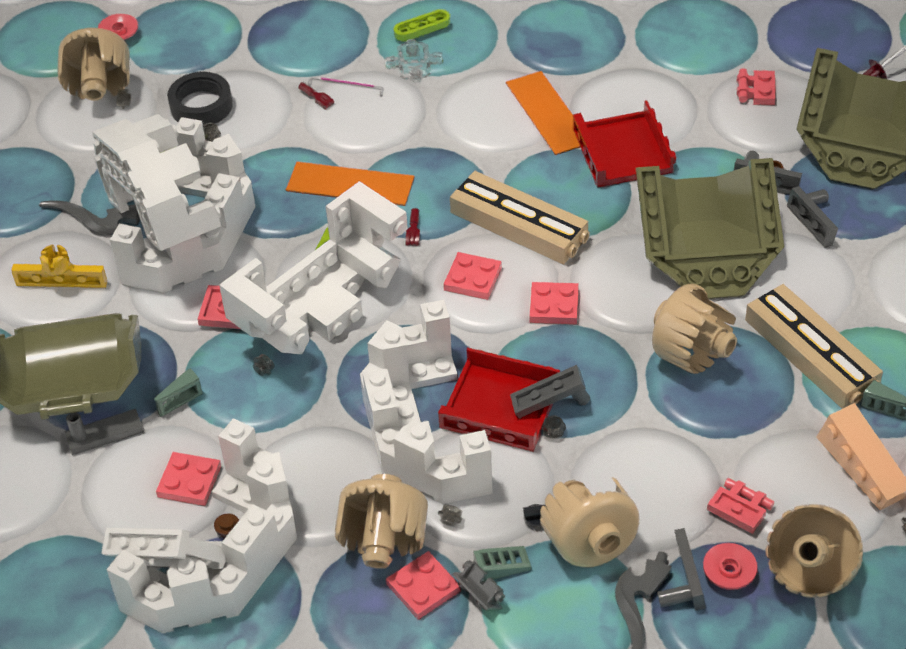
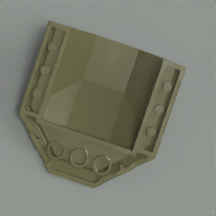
[796,48,906,190]
[636,158,784,299]

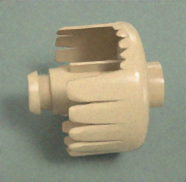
[57,28,130,101]
[652,284,737,374]
[335,474,428,569]
[540,477,640,568]
[766,504,863,597]

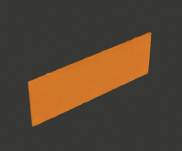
[505,71,580,155]
[286,162,414,206]

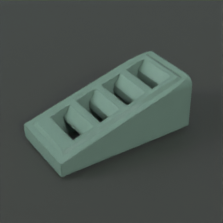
[154,368,203,417]
[861,380,906,420]
[473,546,532,582]

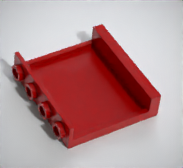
[573,100,676,188]
[438,348,560,452]

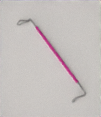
[308,77,384,96]

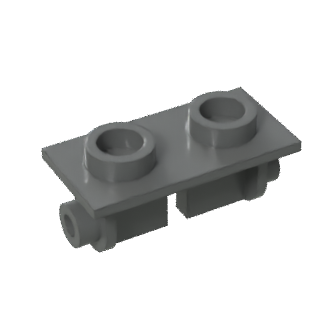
[452,560,505,610]

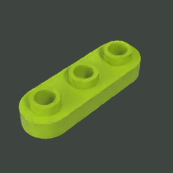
[394,9,450,42]

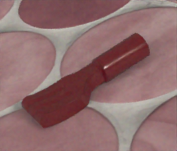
[298,82,335,110]
[405,208,420,246]

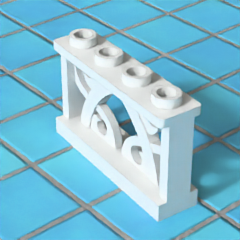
[101,528,225,569]

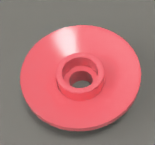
[98,14,138,40]
[703,543,757,590]

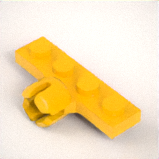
[11,244,108,288]

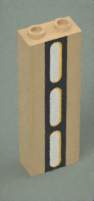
[450,171,590,265]
[745,284,883,409]

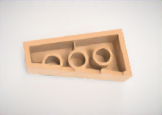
[816,403,906,510]

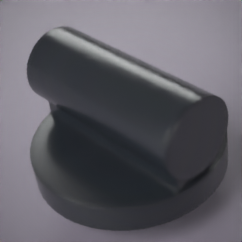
[523,504,548,528]

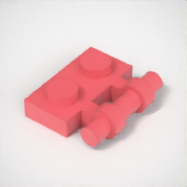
[737,68,775,105]
[707,478,775,534]

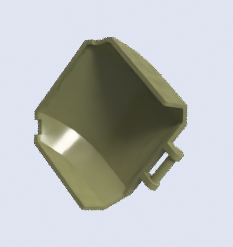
[0,313,141,420]

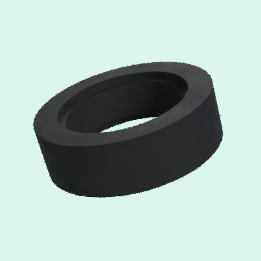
[167,71,233,127]

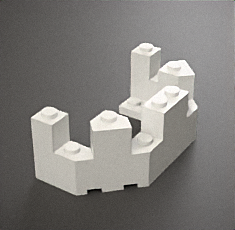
[92,114,222,251]
[110,117,255,293]
[219,181,408,354]
[360,300,493,504]
[106,418,297,634]

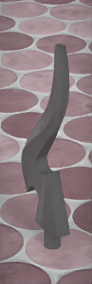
[39,201,140,234]
[615,551,672,649]

